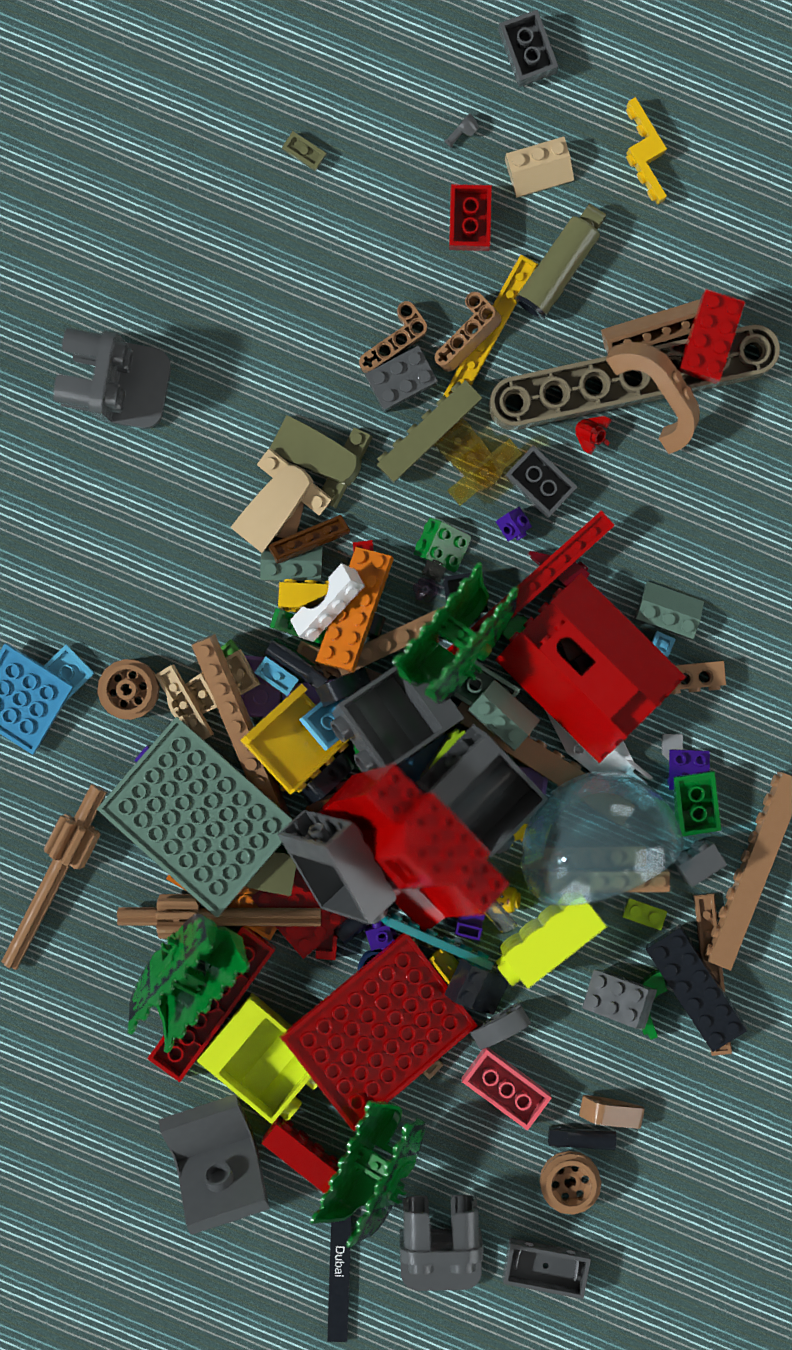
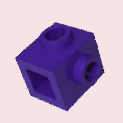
[495,506,532,542]
[365,921,397,951]

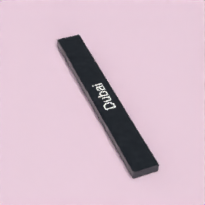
[327,1216,351,1342]

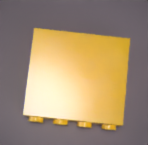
[240,684,350,794]

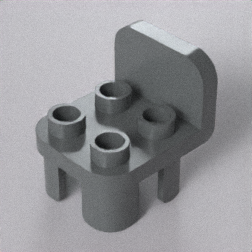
[53,327,171,429]
[400,1194,483,1291]

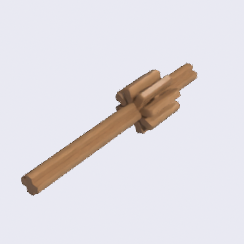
[1,784,107,970]
[117,894,321,939]

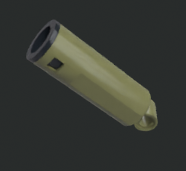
[514,204,607,320]

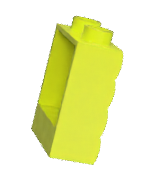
[495,893,606,988]
[197,993,317,1124]

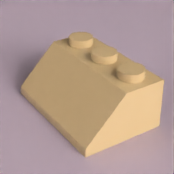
[505,137,574,198]

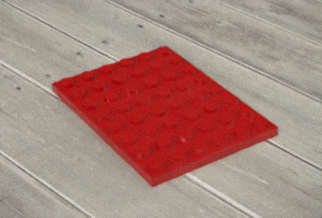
[279,933,478,1131]

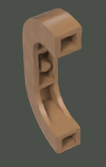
[606,342,700,454]

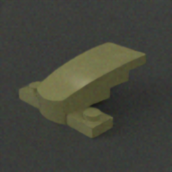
[269,415,373,509]
[245,851,296,896]

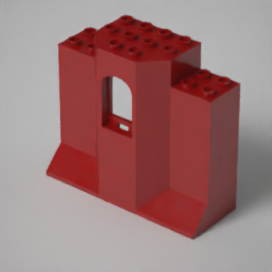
[318,764,510,931]

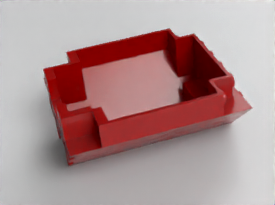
[495,573,686,763]

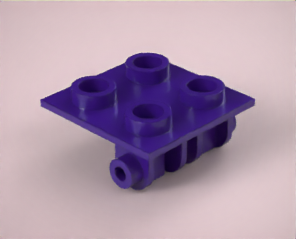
[667,750,710,790]

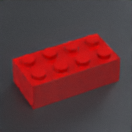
[678,289,745,384]
[261,1116,340,1193]

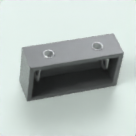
[502,1238,591,1299]

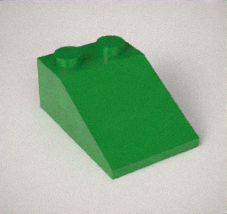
[674,771,721,837]

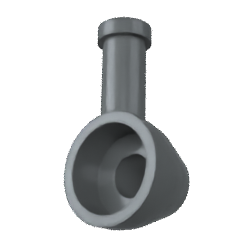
[444,113,479,148]

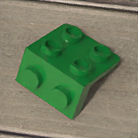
[413,518,471,572]

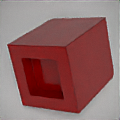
[315,933,338,960]

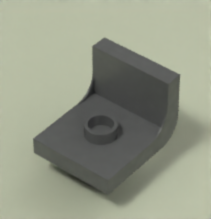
[159,1094,270,1235]

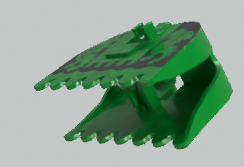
[393,562,518,704]
[128,914,249,1053]
[310,1101,426,1247]

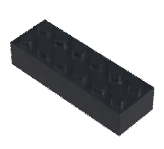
[646,924,747,1052]

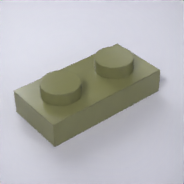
[282,131,327,172]

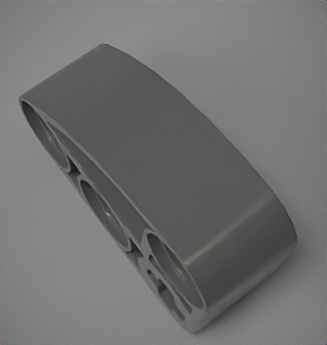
[470,1002,531,1050]

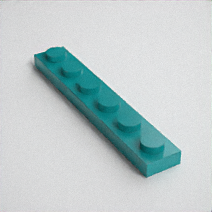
[380,913,494,970]

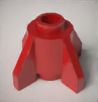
[575,416,612,455]

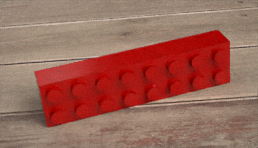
[147,926,276,1082]

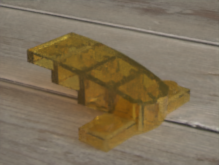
[434,418,522,506]

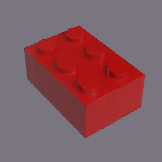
[449,184,492,251]

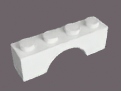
[290,564,365,642]

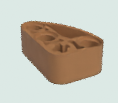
[579,1095,645,1129]

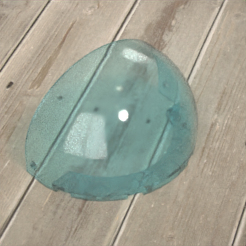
[521,771,684,905]

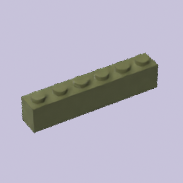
[377,380,482,484]

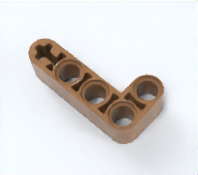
[435,292,501,372]
[359,301,427,373]

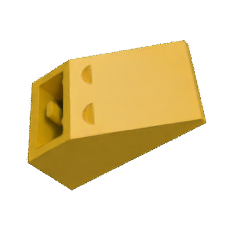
[278,579,329,613]

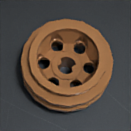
[98,659,160,720]
[540,1150,601,1215]

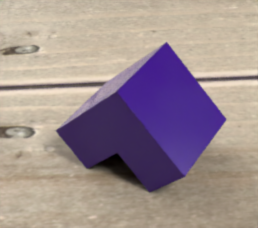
[454,913,485,941]

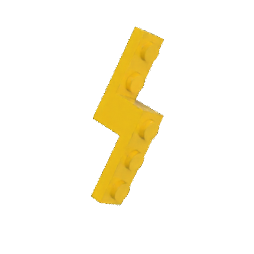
[626,97,667,205]

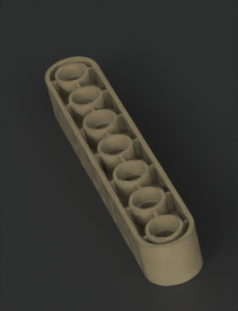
[489,325,780,430]

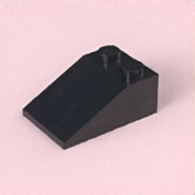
[444,958,509,1015]

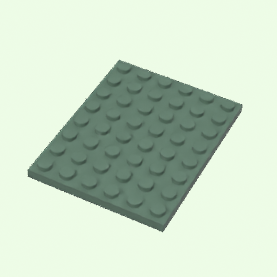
[97,717,293,917]

